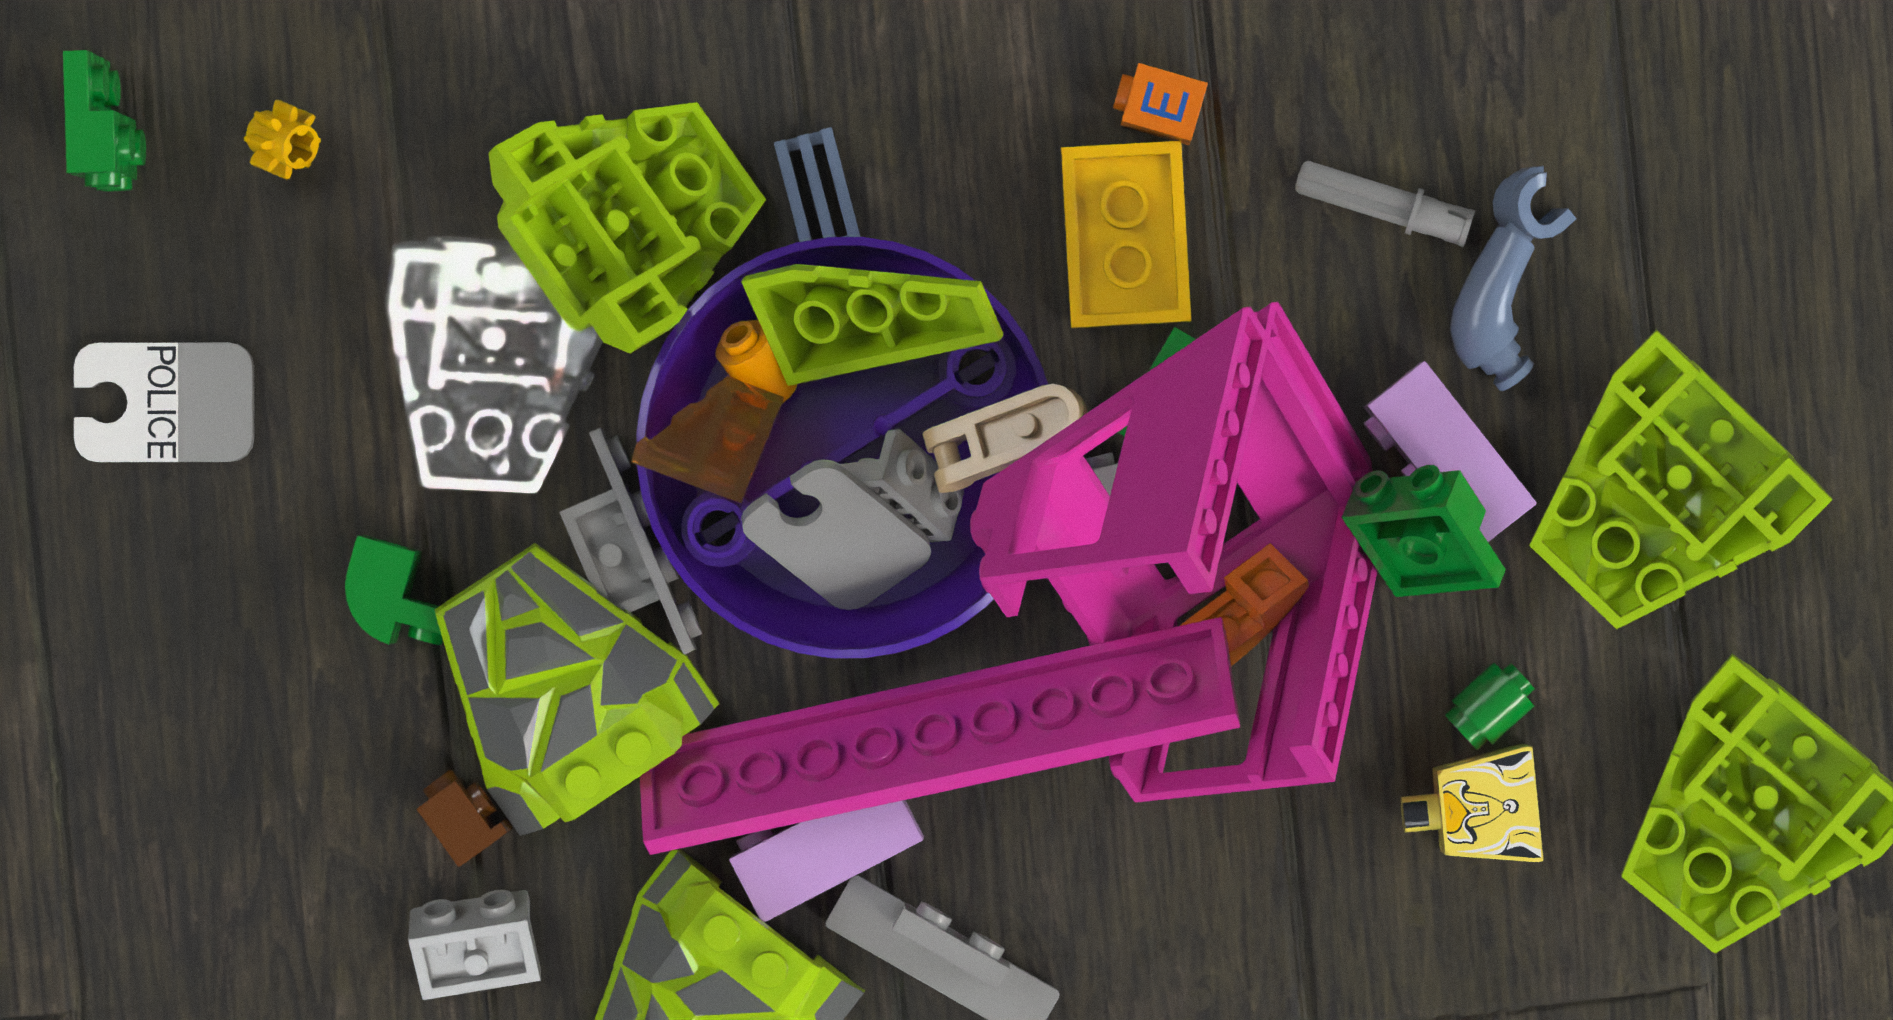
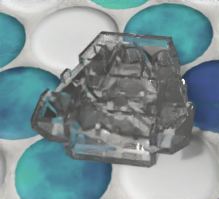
[385,235,603,493]

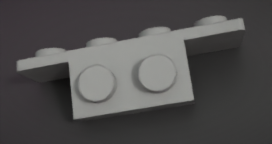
[559,428,702,654]
[826,875,1059,1020]

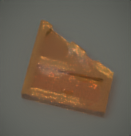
[631,376,784,503]

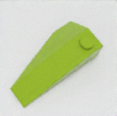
[741,264,1004,386]

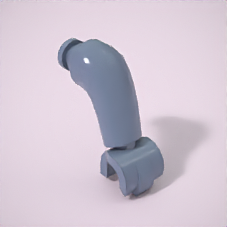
[1450,166,1576,391]

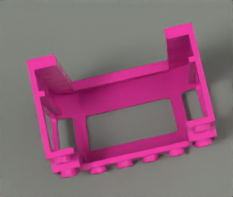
[970,302,1377,802]

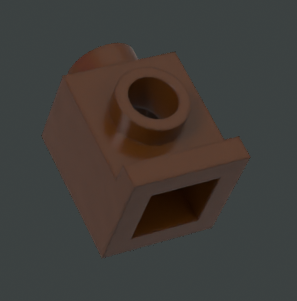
[416,769,513,867]

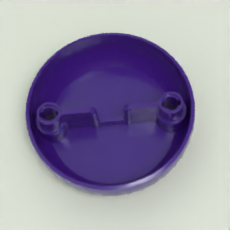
[636,237,1048,659]

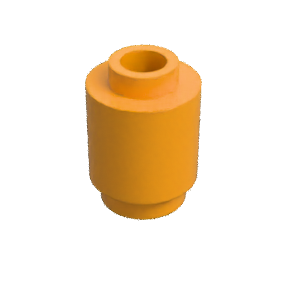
[716,320,797,409]

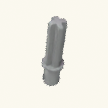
[1295,161,1475,247]

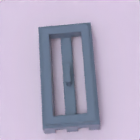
[774,127,861,242]

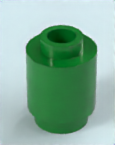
[1445,662,1535,750]

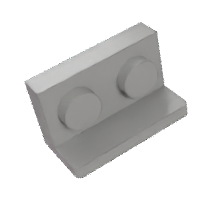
[841,429,964,543]
[408,890,541,1000]

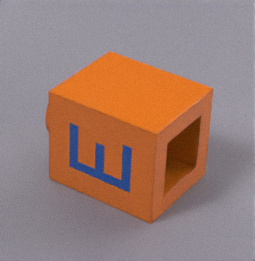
[1113,63,1208,145]

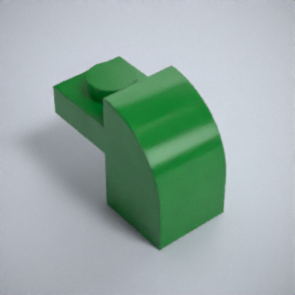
[345,535,443,645]

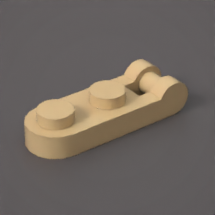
[922,384,1088,493]

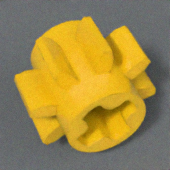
[244,100,321,179]

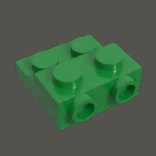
[63,50,146,191]
[1342,465,1506,597]

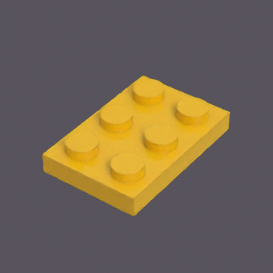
[1061,141,1191,328]

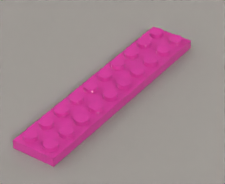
[640,617,1240,855]

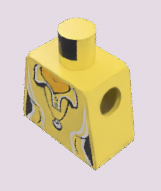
[1401,744,1543,862]

